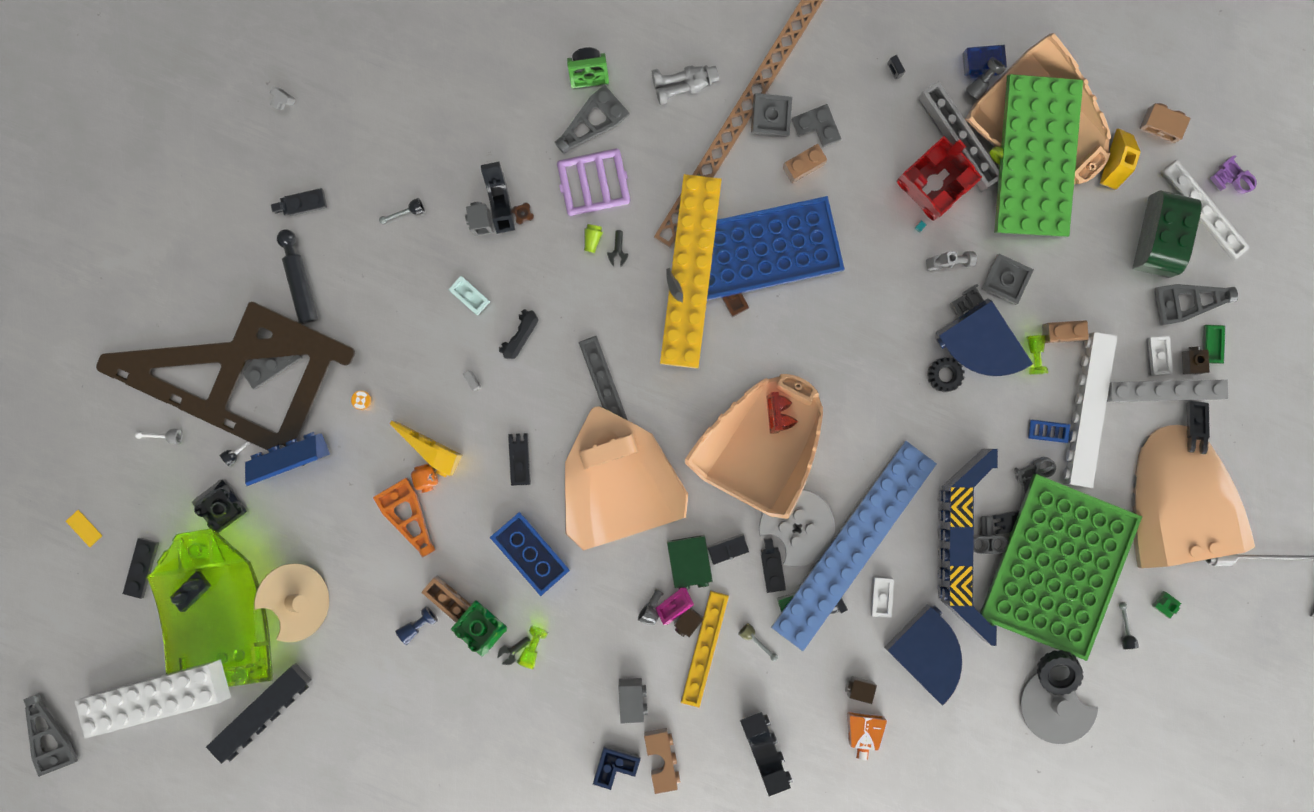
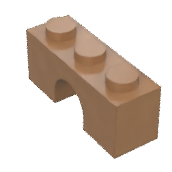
[644,728,681,794]

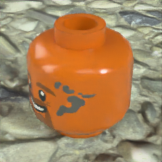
[411,464,438,493]

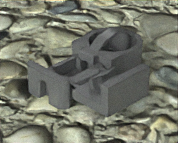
[950,284,984,317]
[1014,457,1056,494]

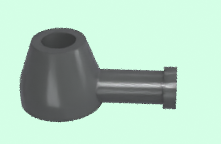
[638,589,664,625]

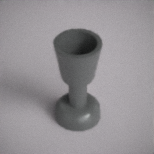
[966,57,1006,100]

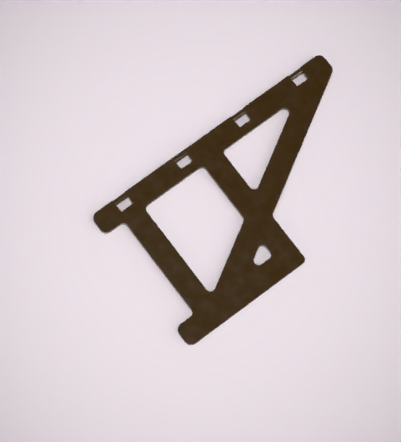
[96,302,355,466]

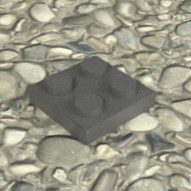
[751,93,792,136]
[982,254,1034,305]

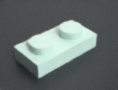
[448,276,490,316]

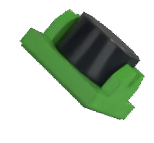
[567,47,609,88]

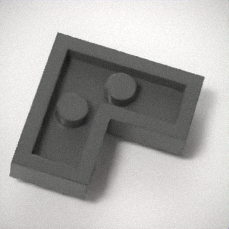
[791,104,841,147]

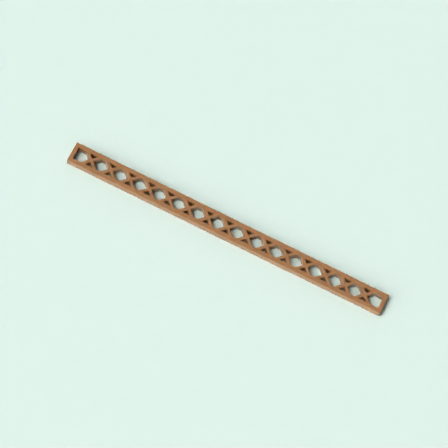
[654,0,824,248]

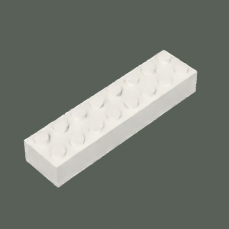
[75,659,231,738]

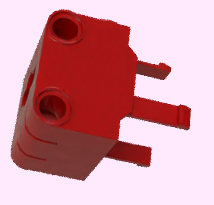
[897,136,982,221]

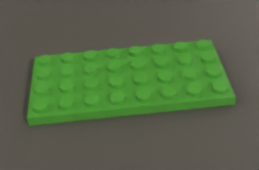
[994,74,1083,237]

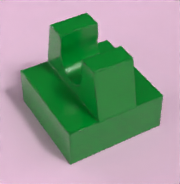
[1152,591,1182,619]

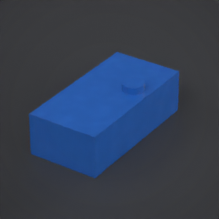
[490,512,570,596]

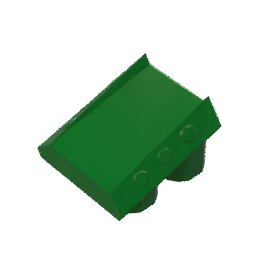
[451,600,507,657]

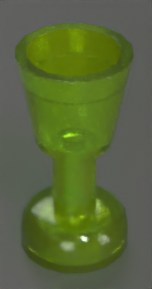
[1026,335,1049,375]
[517,626,548,669]

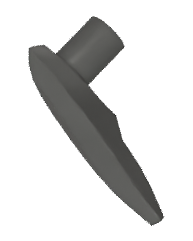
[666,268,683,303]

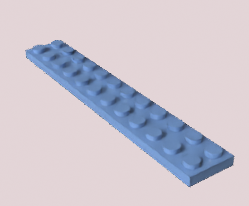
[771,441,937,651]

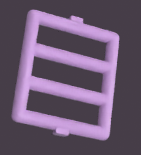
[557,148,630,216]

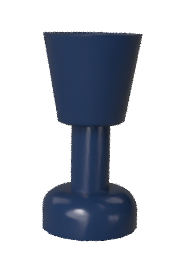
[395,606,438,645]

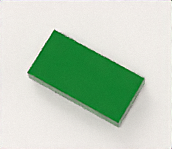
[1203,325,1225,364]

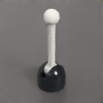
[219,441,250,467]

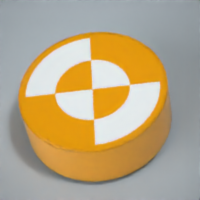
[351,391,372,410]

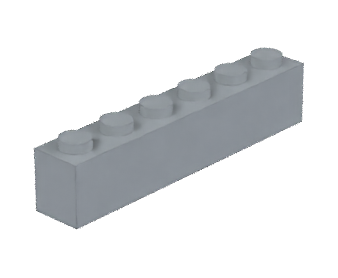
[918,81,999,192]
[1107,380,1228,402]

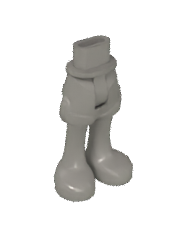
[652,65,719,105]

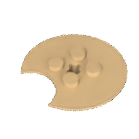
[254,564,329,642]

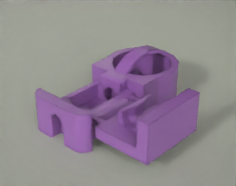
[1210,155,1257,194]

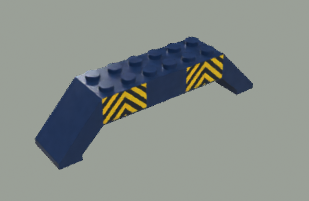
[938,449,998,646]

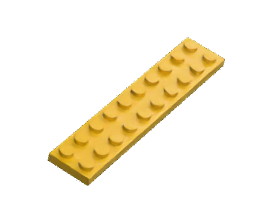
[660,174,722,369]

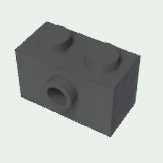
[465,202,494,236]
[618,678,648,724]

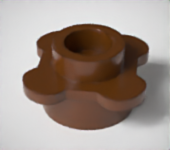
[512,203,534,224]

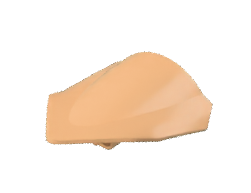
[565,406,688,550]

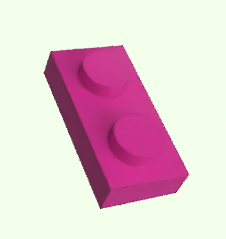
[655,588,694,625]

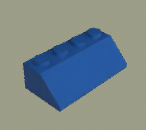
[245,432,330,486]

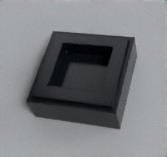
[888,55,906,80]

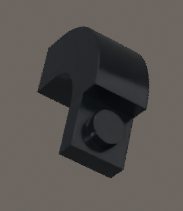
[481,161,515,234]

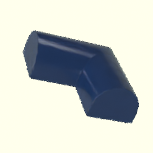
[592,746,641,790]

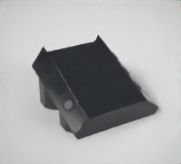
[191,480,247,534]

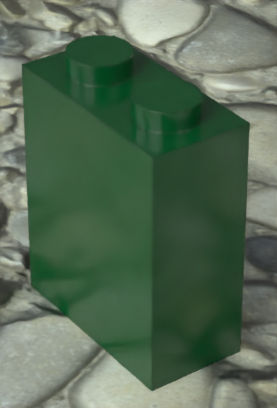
[667,535,713,590]

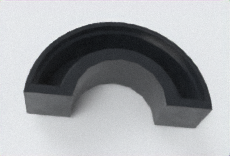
[740,712,793,797]

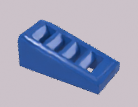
[1028,420,1070,443]

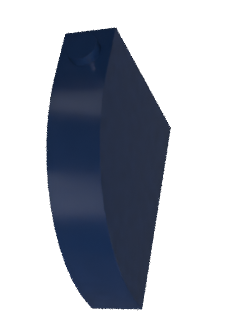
[936,298,1033,376]
[884,604,962,706]

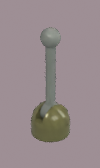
[738,623,778,661]

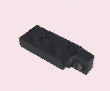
[271,188,327,216]
[760,538,786,593]

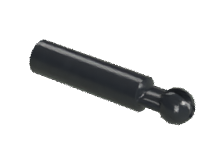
[277,229,318,324]

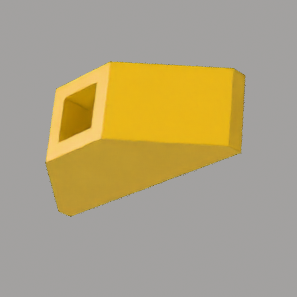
[1099,128,1141,190]

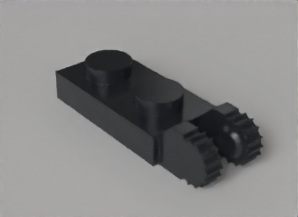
[1187,400,1210,454]

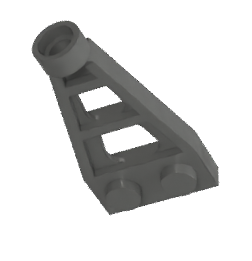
[554,85,629,154]
[1155,284,1238,325]
[23,693,78,777]

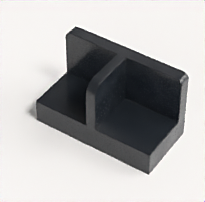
[707,533,749,565]

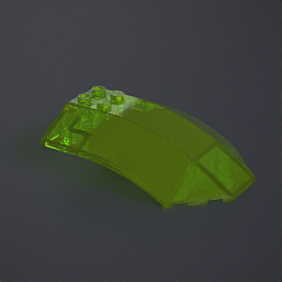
[145,528,273,687]

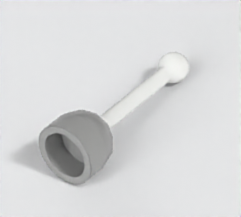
[134,429,182,444]

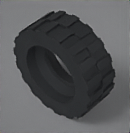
[1037,650,1084,695]

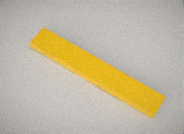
[681,590,729,708]

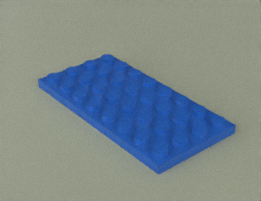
[707,196,845,301]

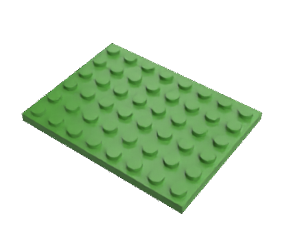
[980,474,1142,661]

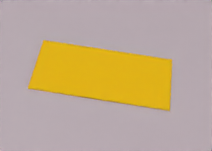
[66,510,102,547]

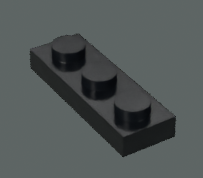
[122,538,159,599]

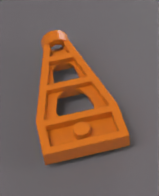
[373,478,435,558]

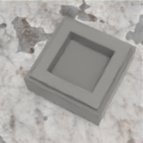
[463,370,481,391]

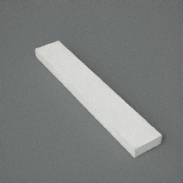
[1160,160,1250,260]

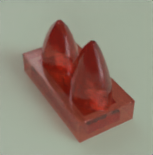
[766,392,798,434]

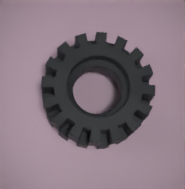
[927,357,965,392]

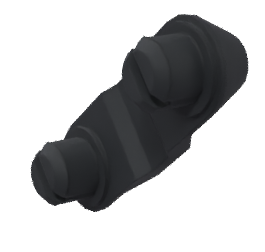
[499,309,538,359]

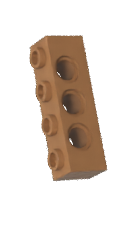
[421,575,471,622]

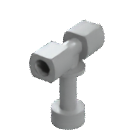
[926,251,977,271]

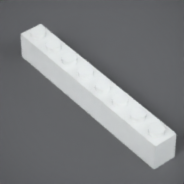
[1063,332,1117,488]

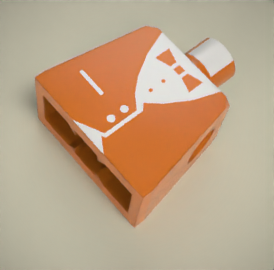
[847,712,887,760]

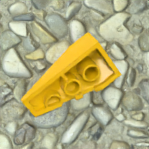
[390,420,463,477]

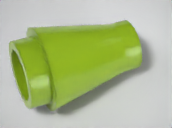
[584,224,603,253]

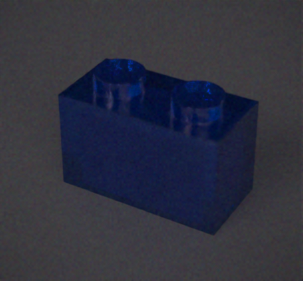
[962,45,1007,78]

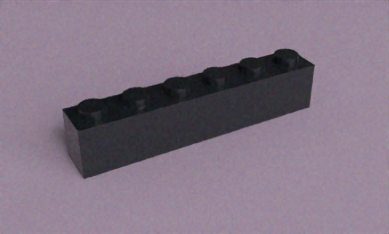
[206,663,311,764]

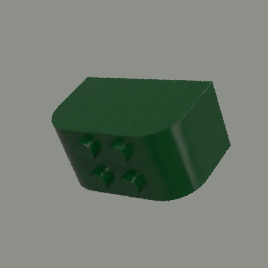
[1132,190,1202,278]

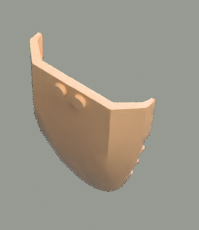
[965,33,1111,184]
[685,374,823,519]
[1133,425,1255,568]

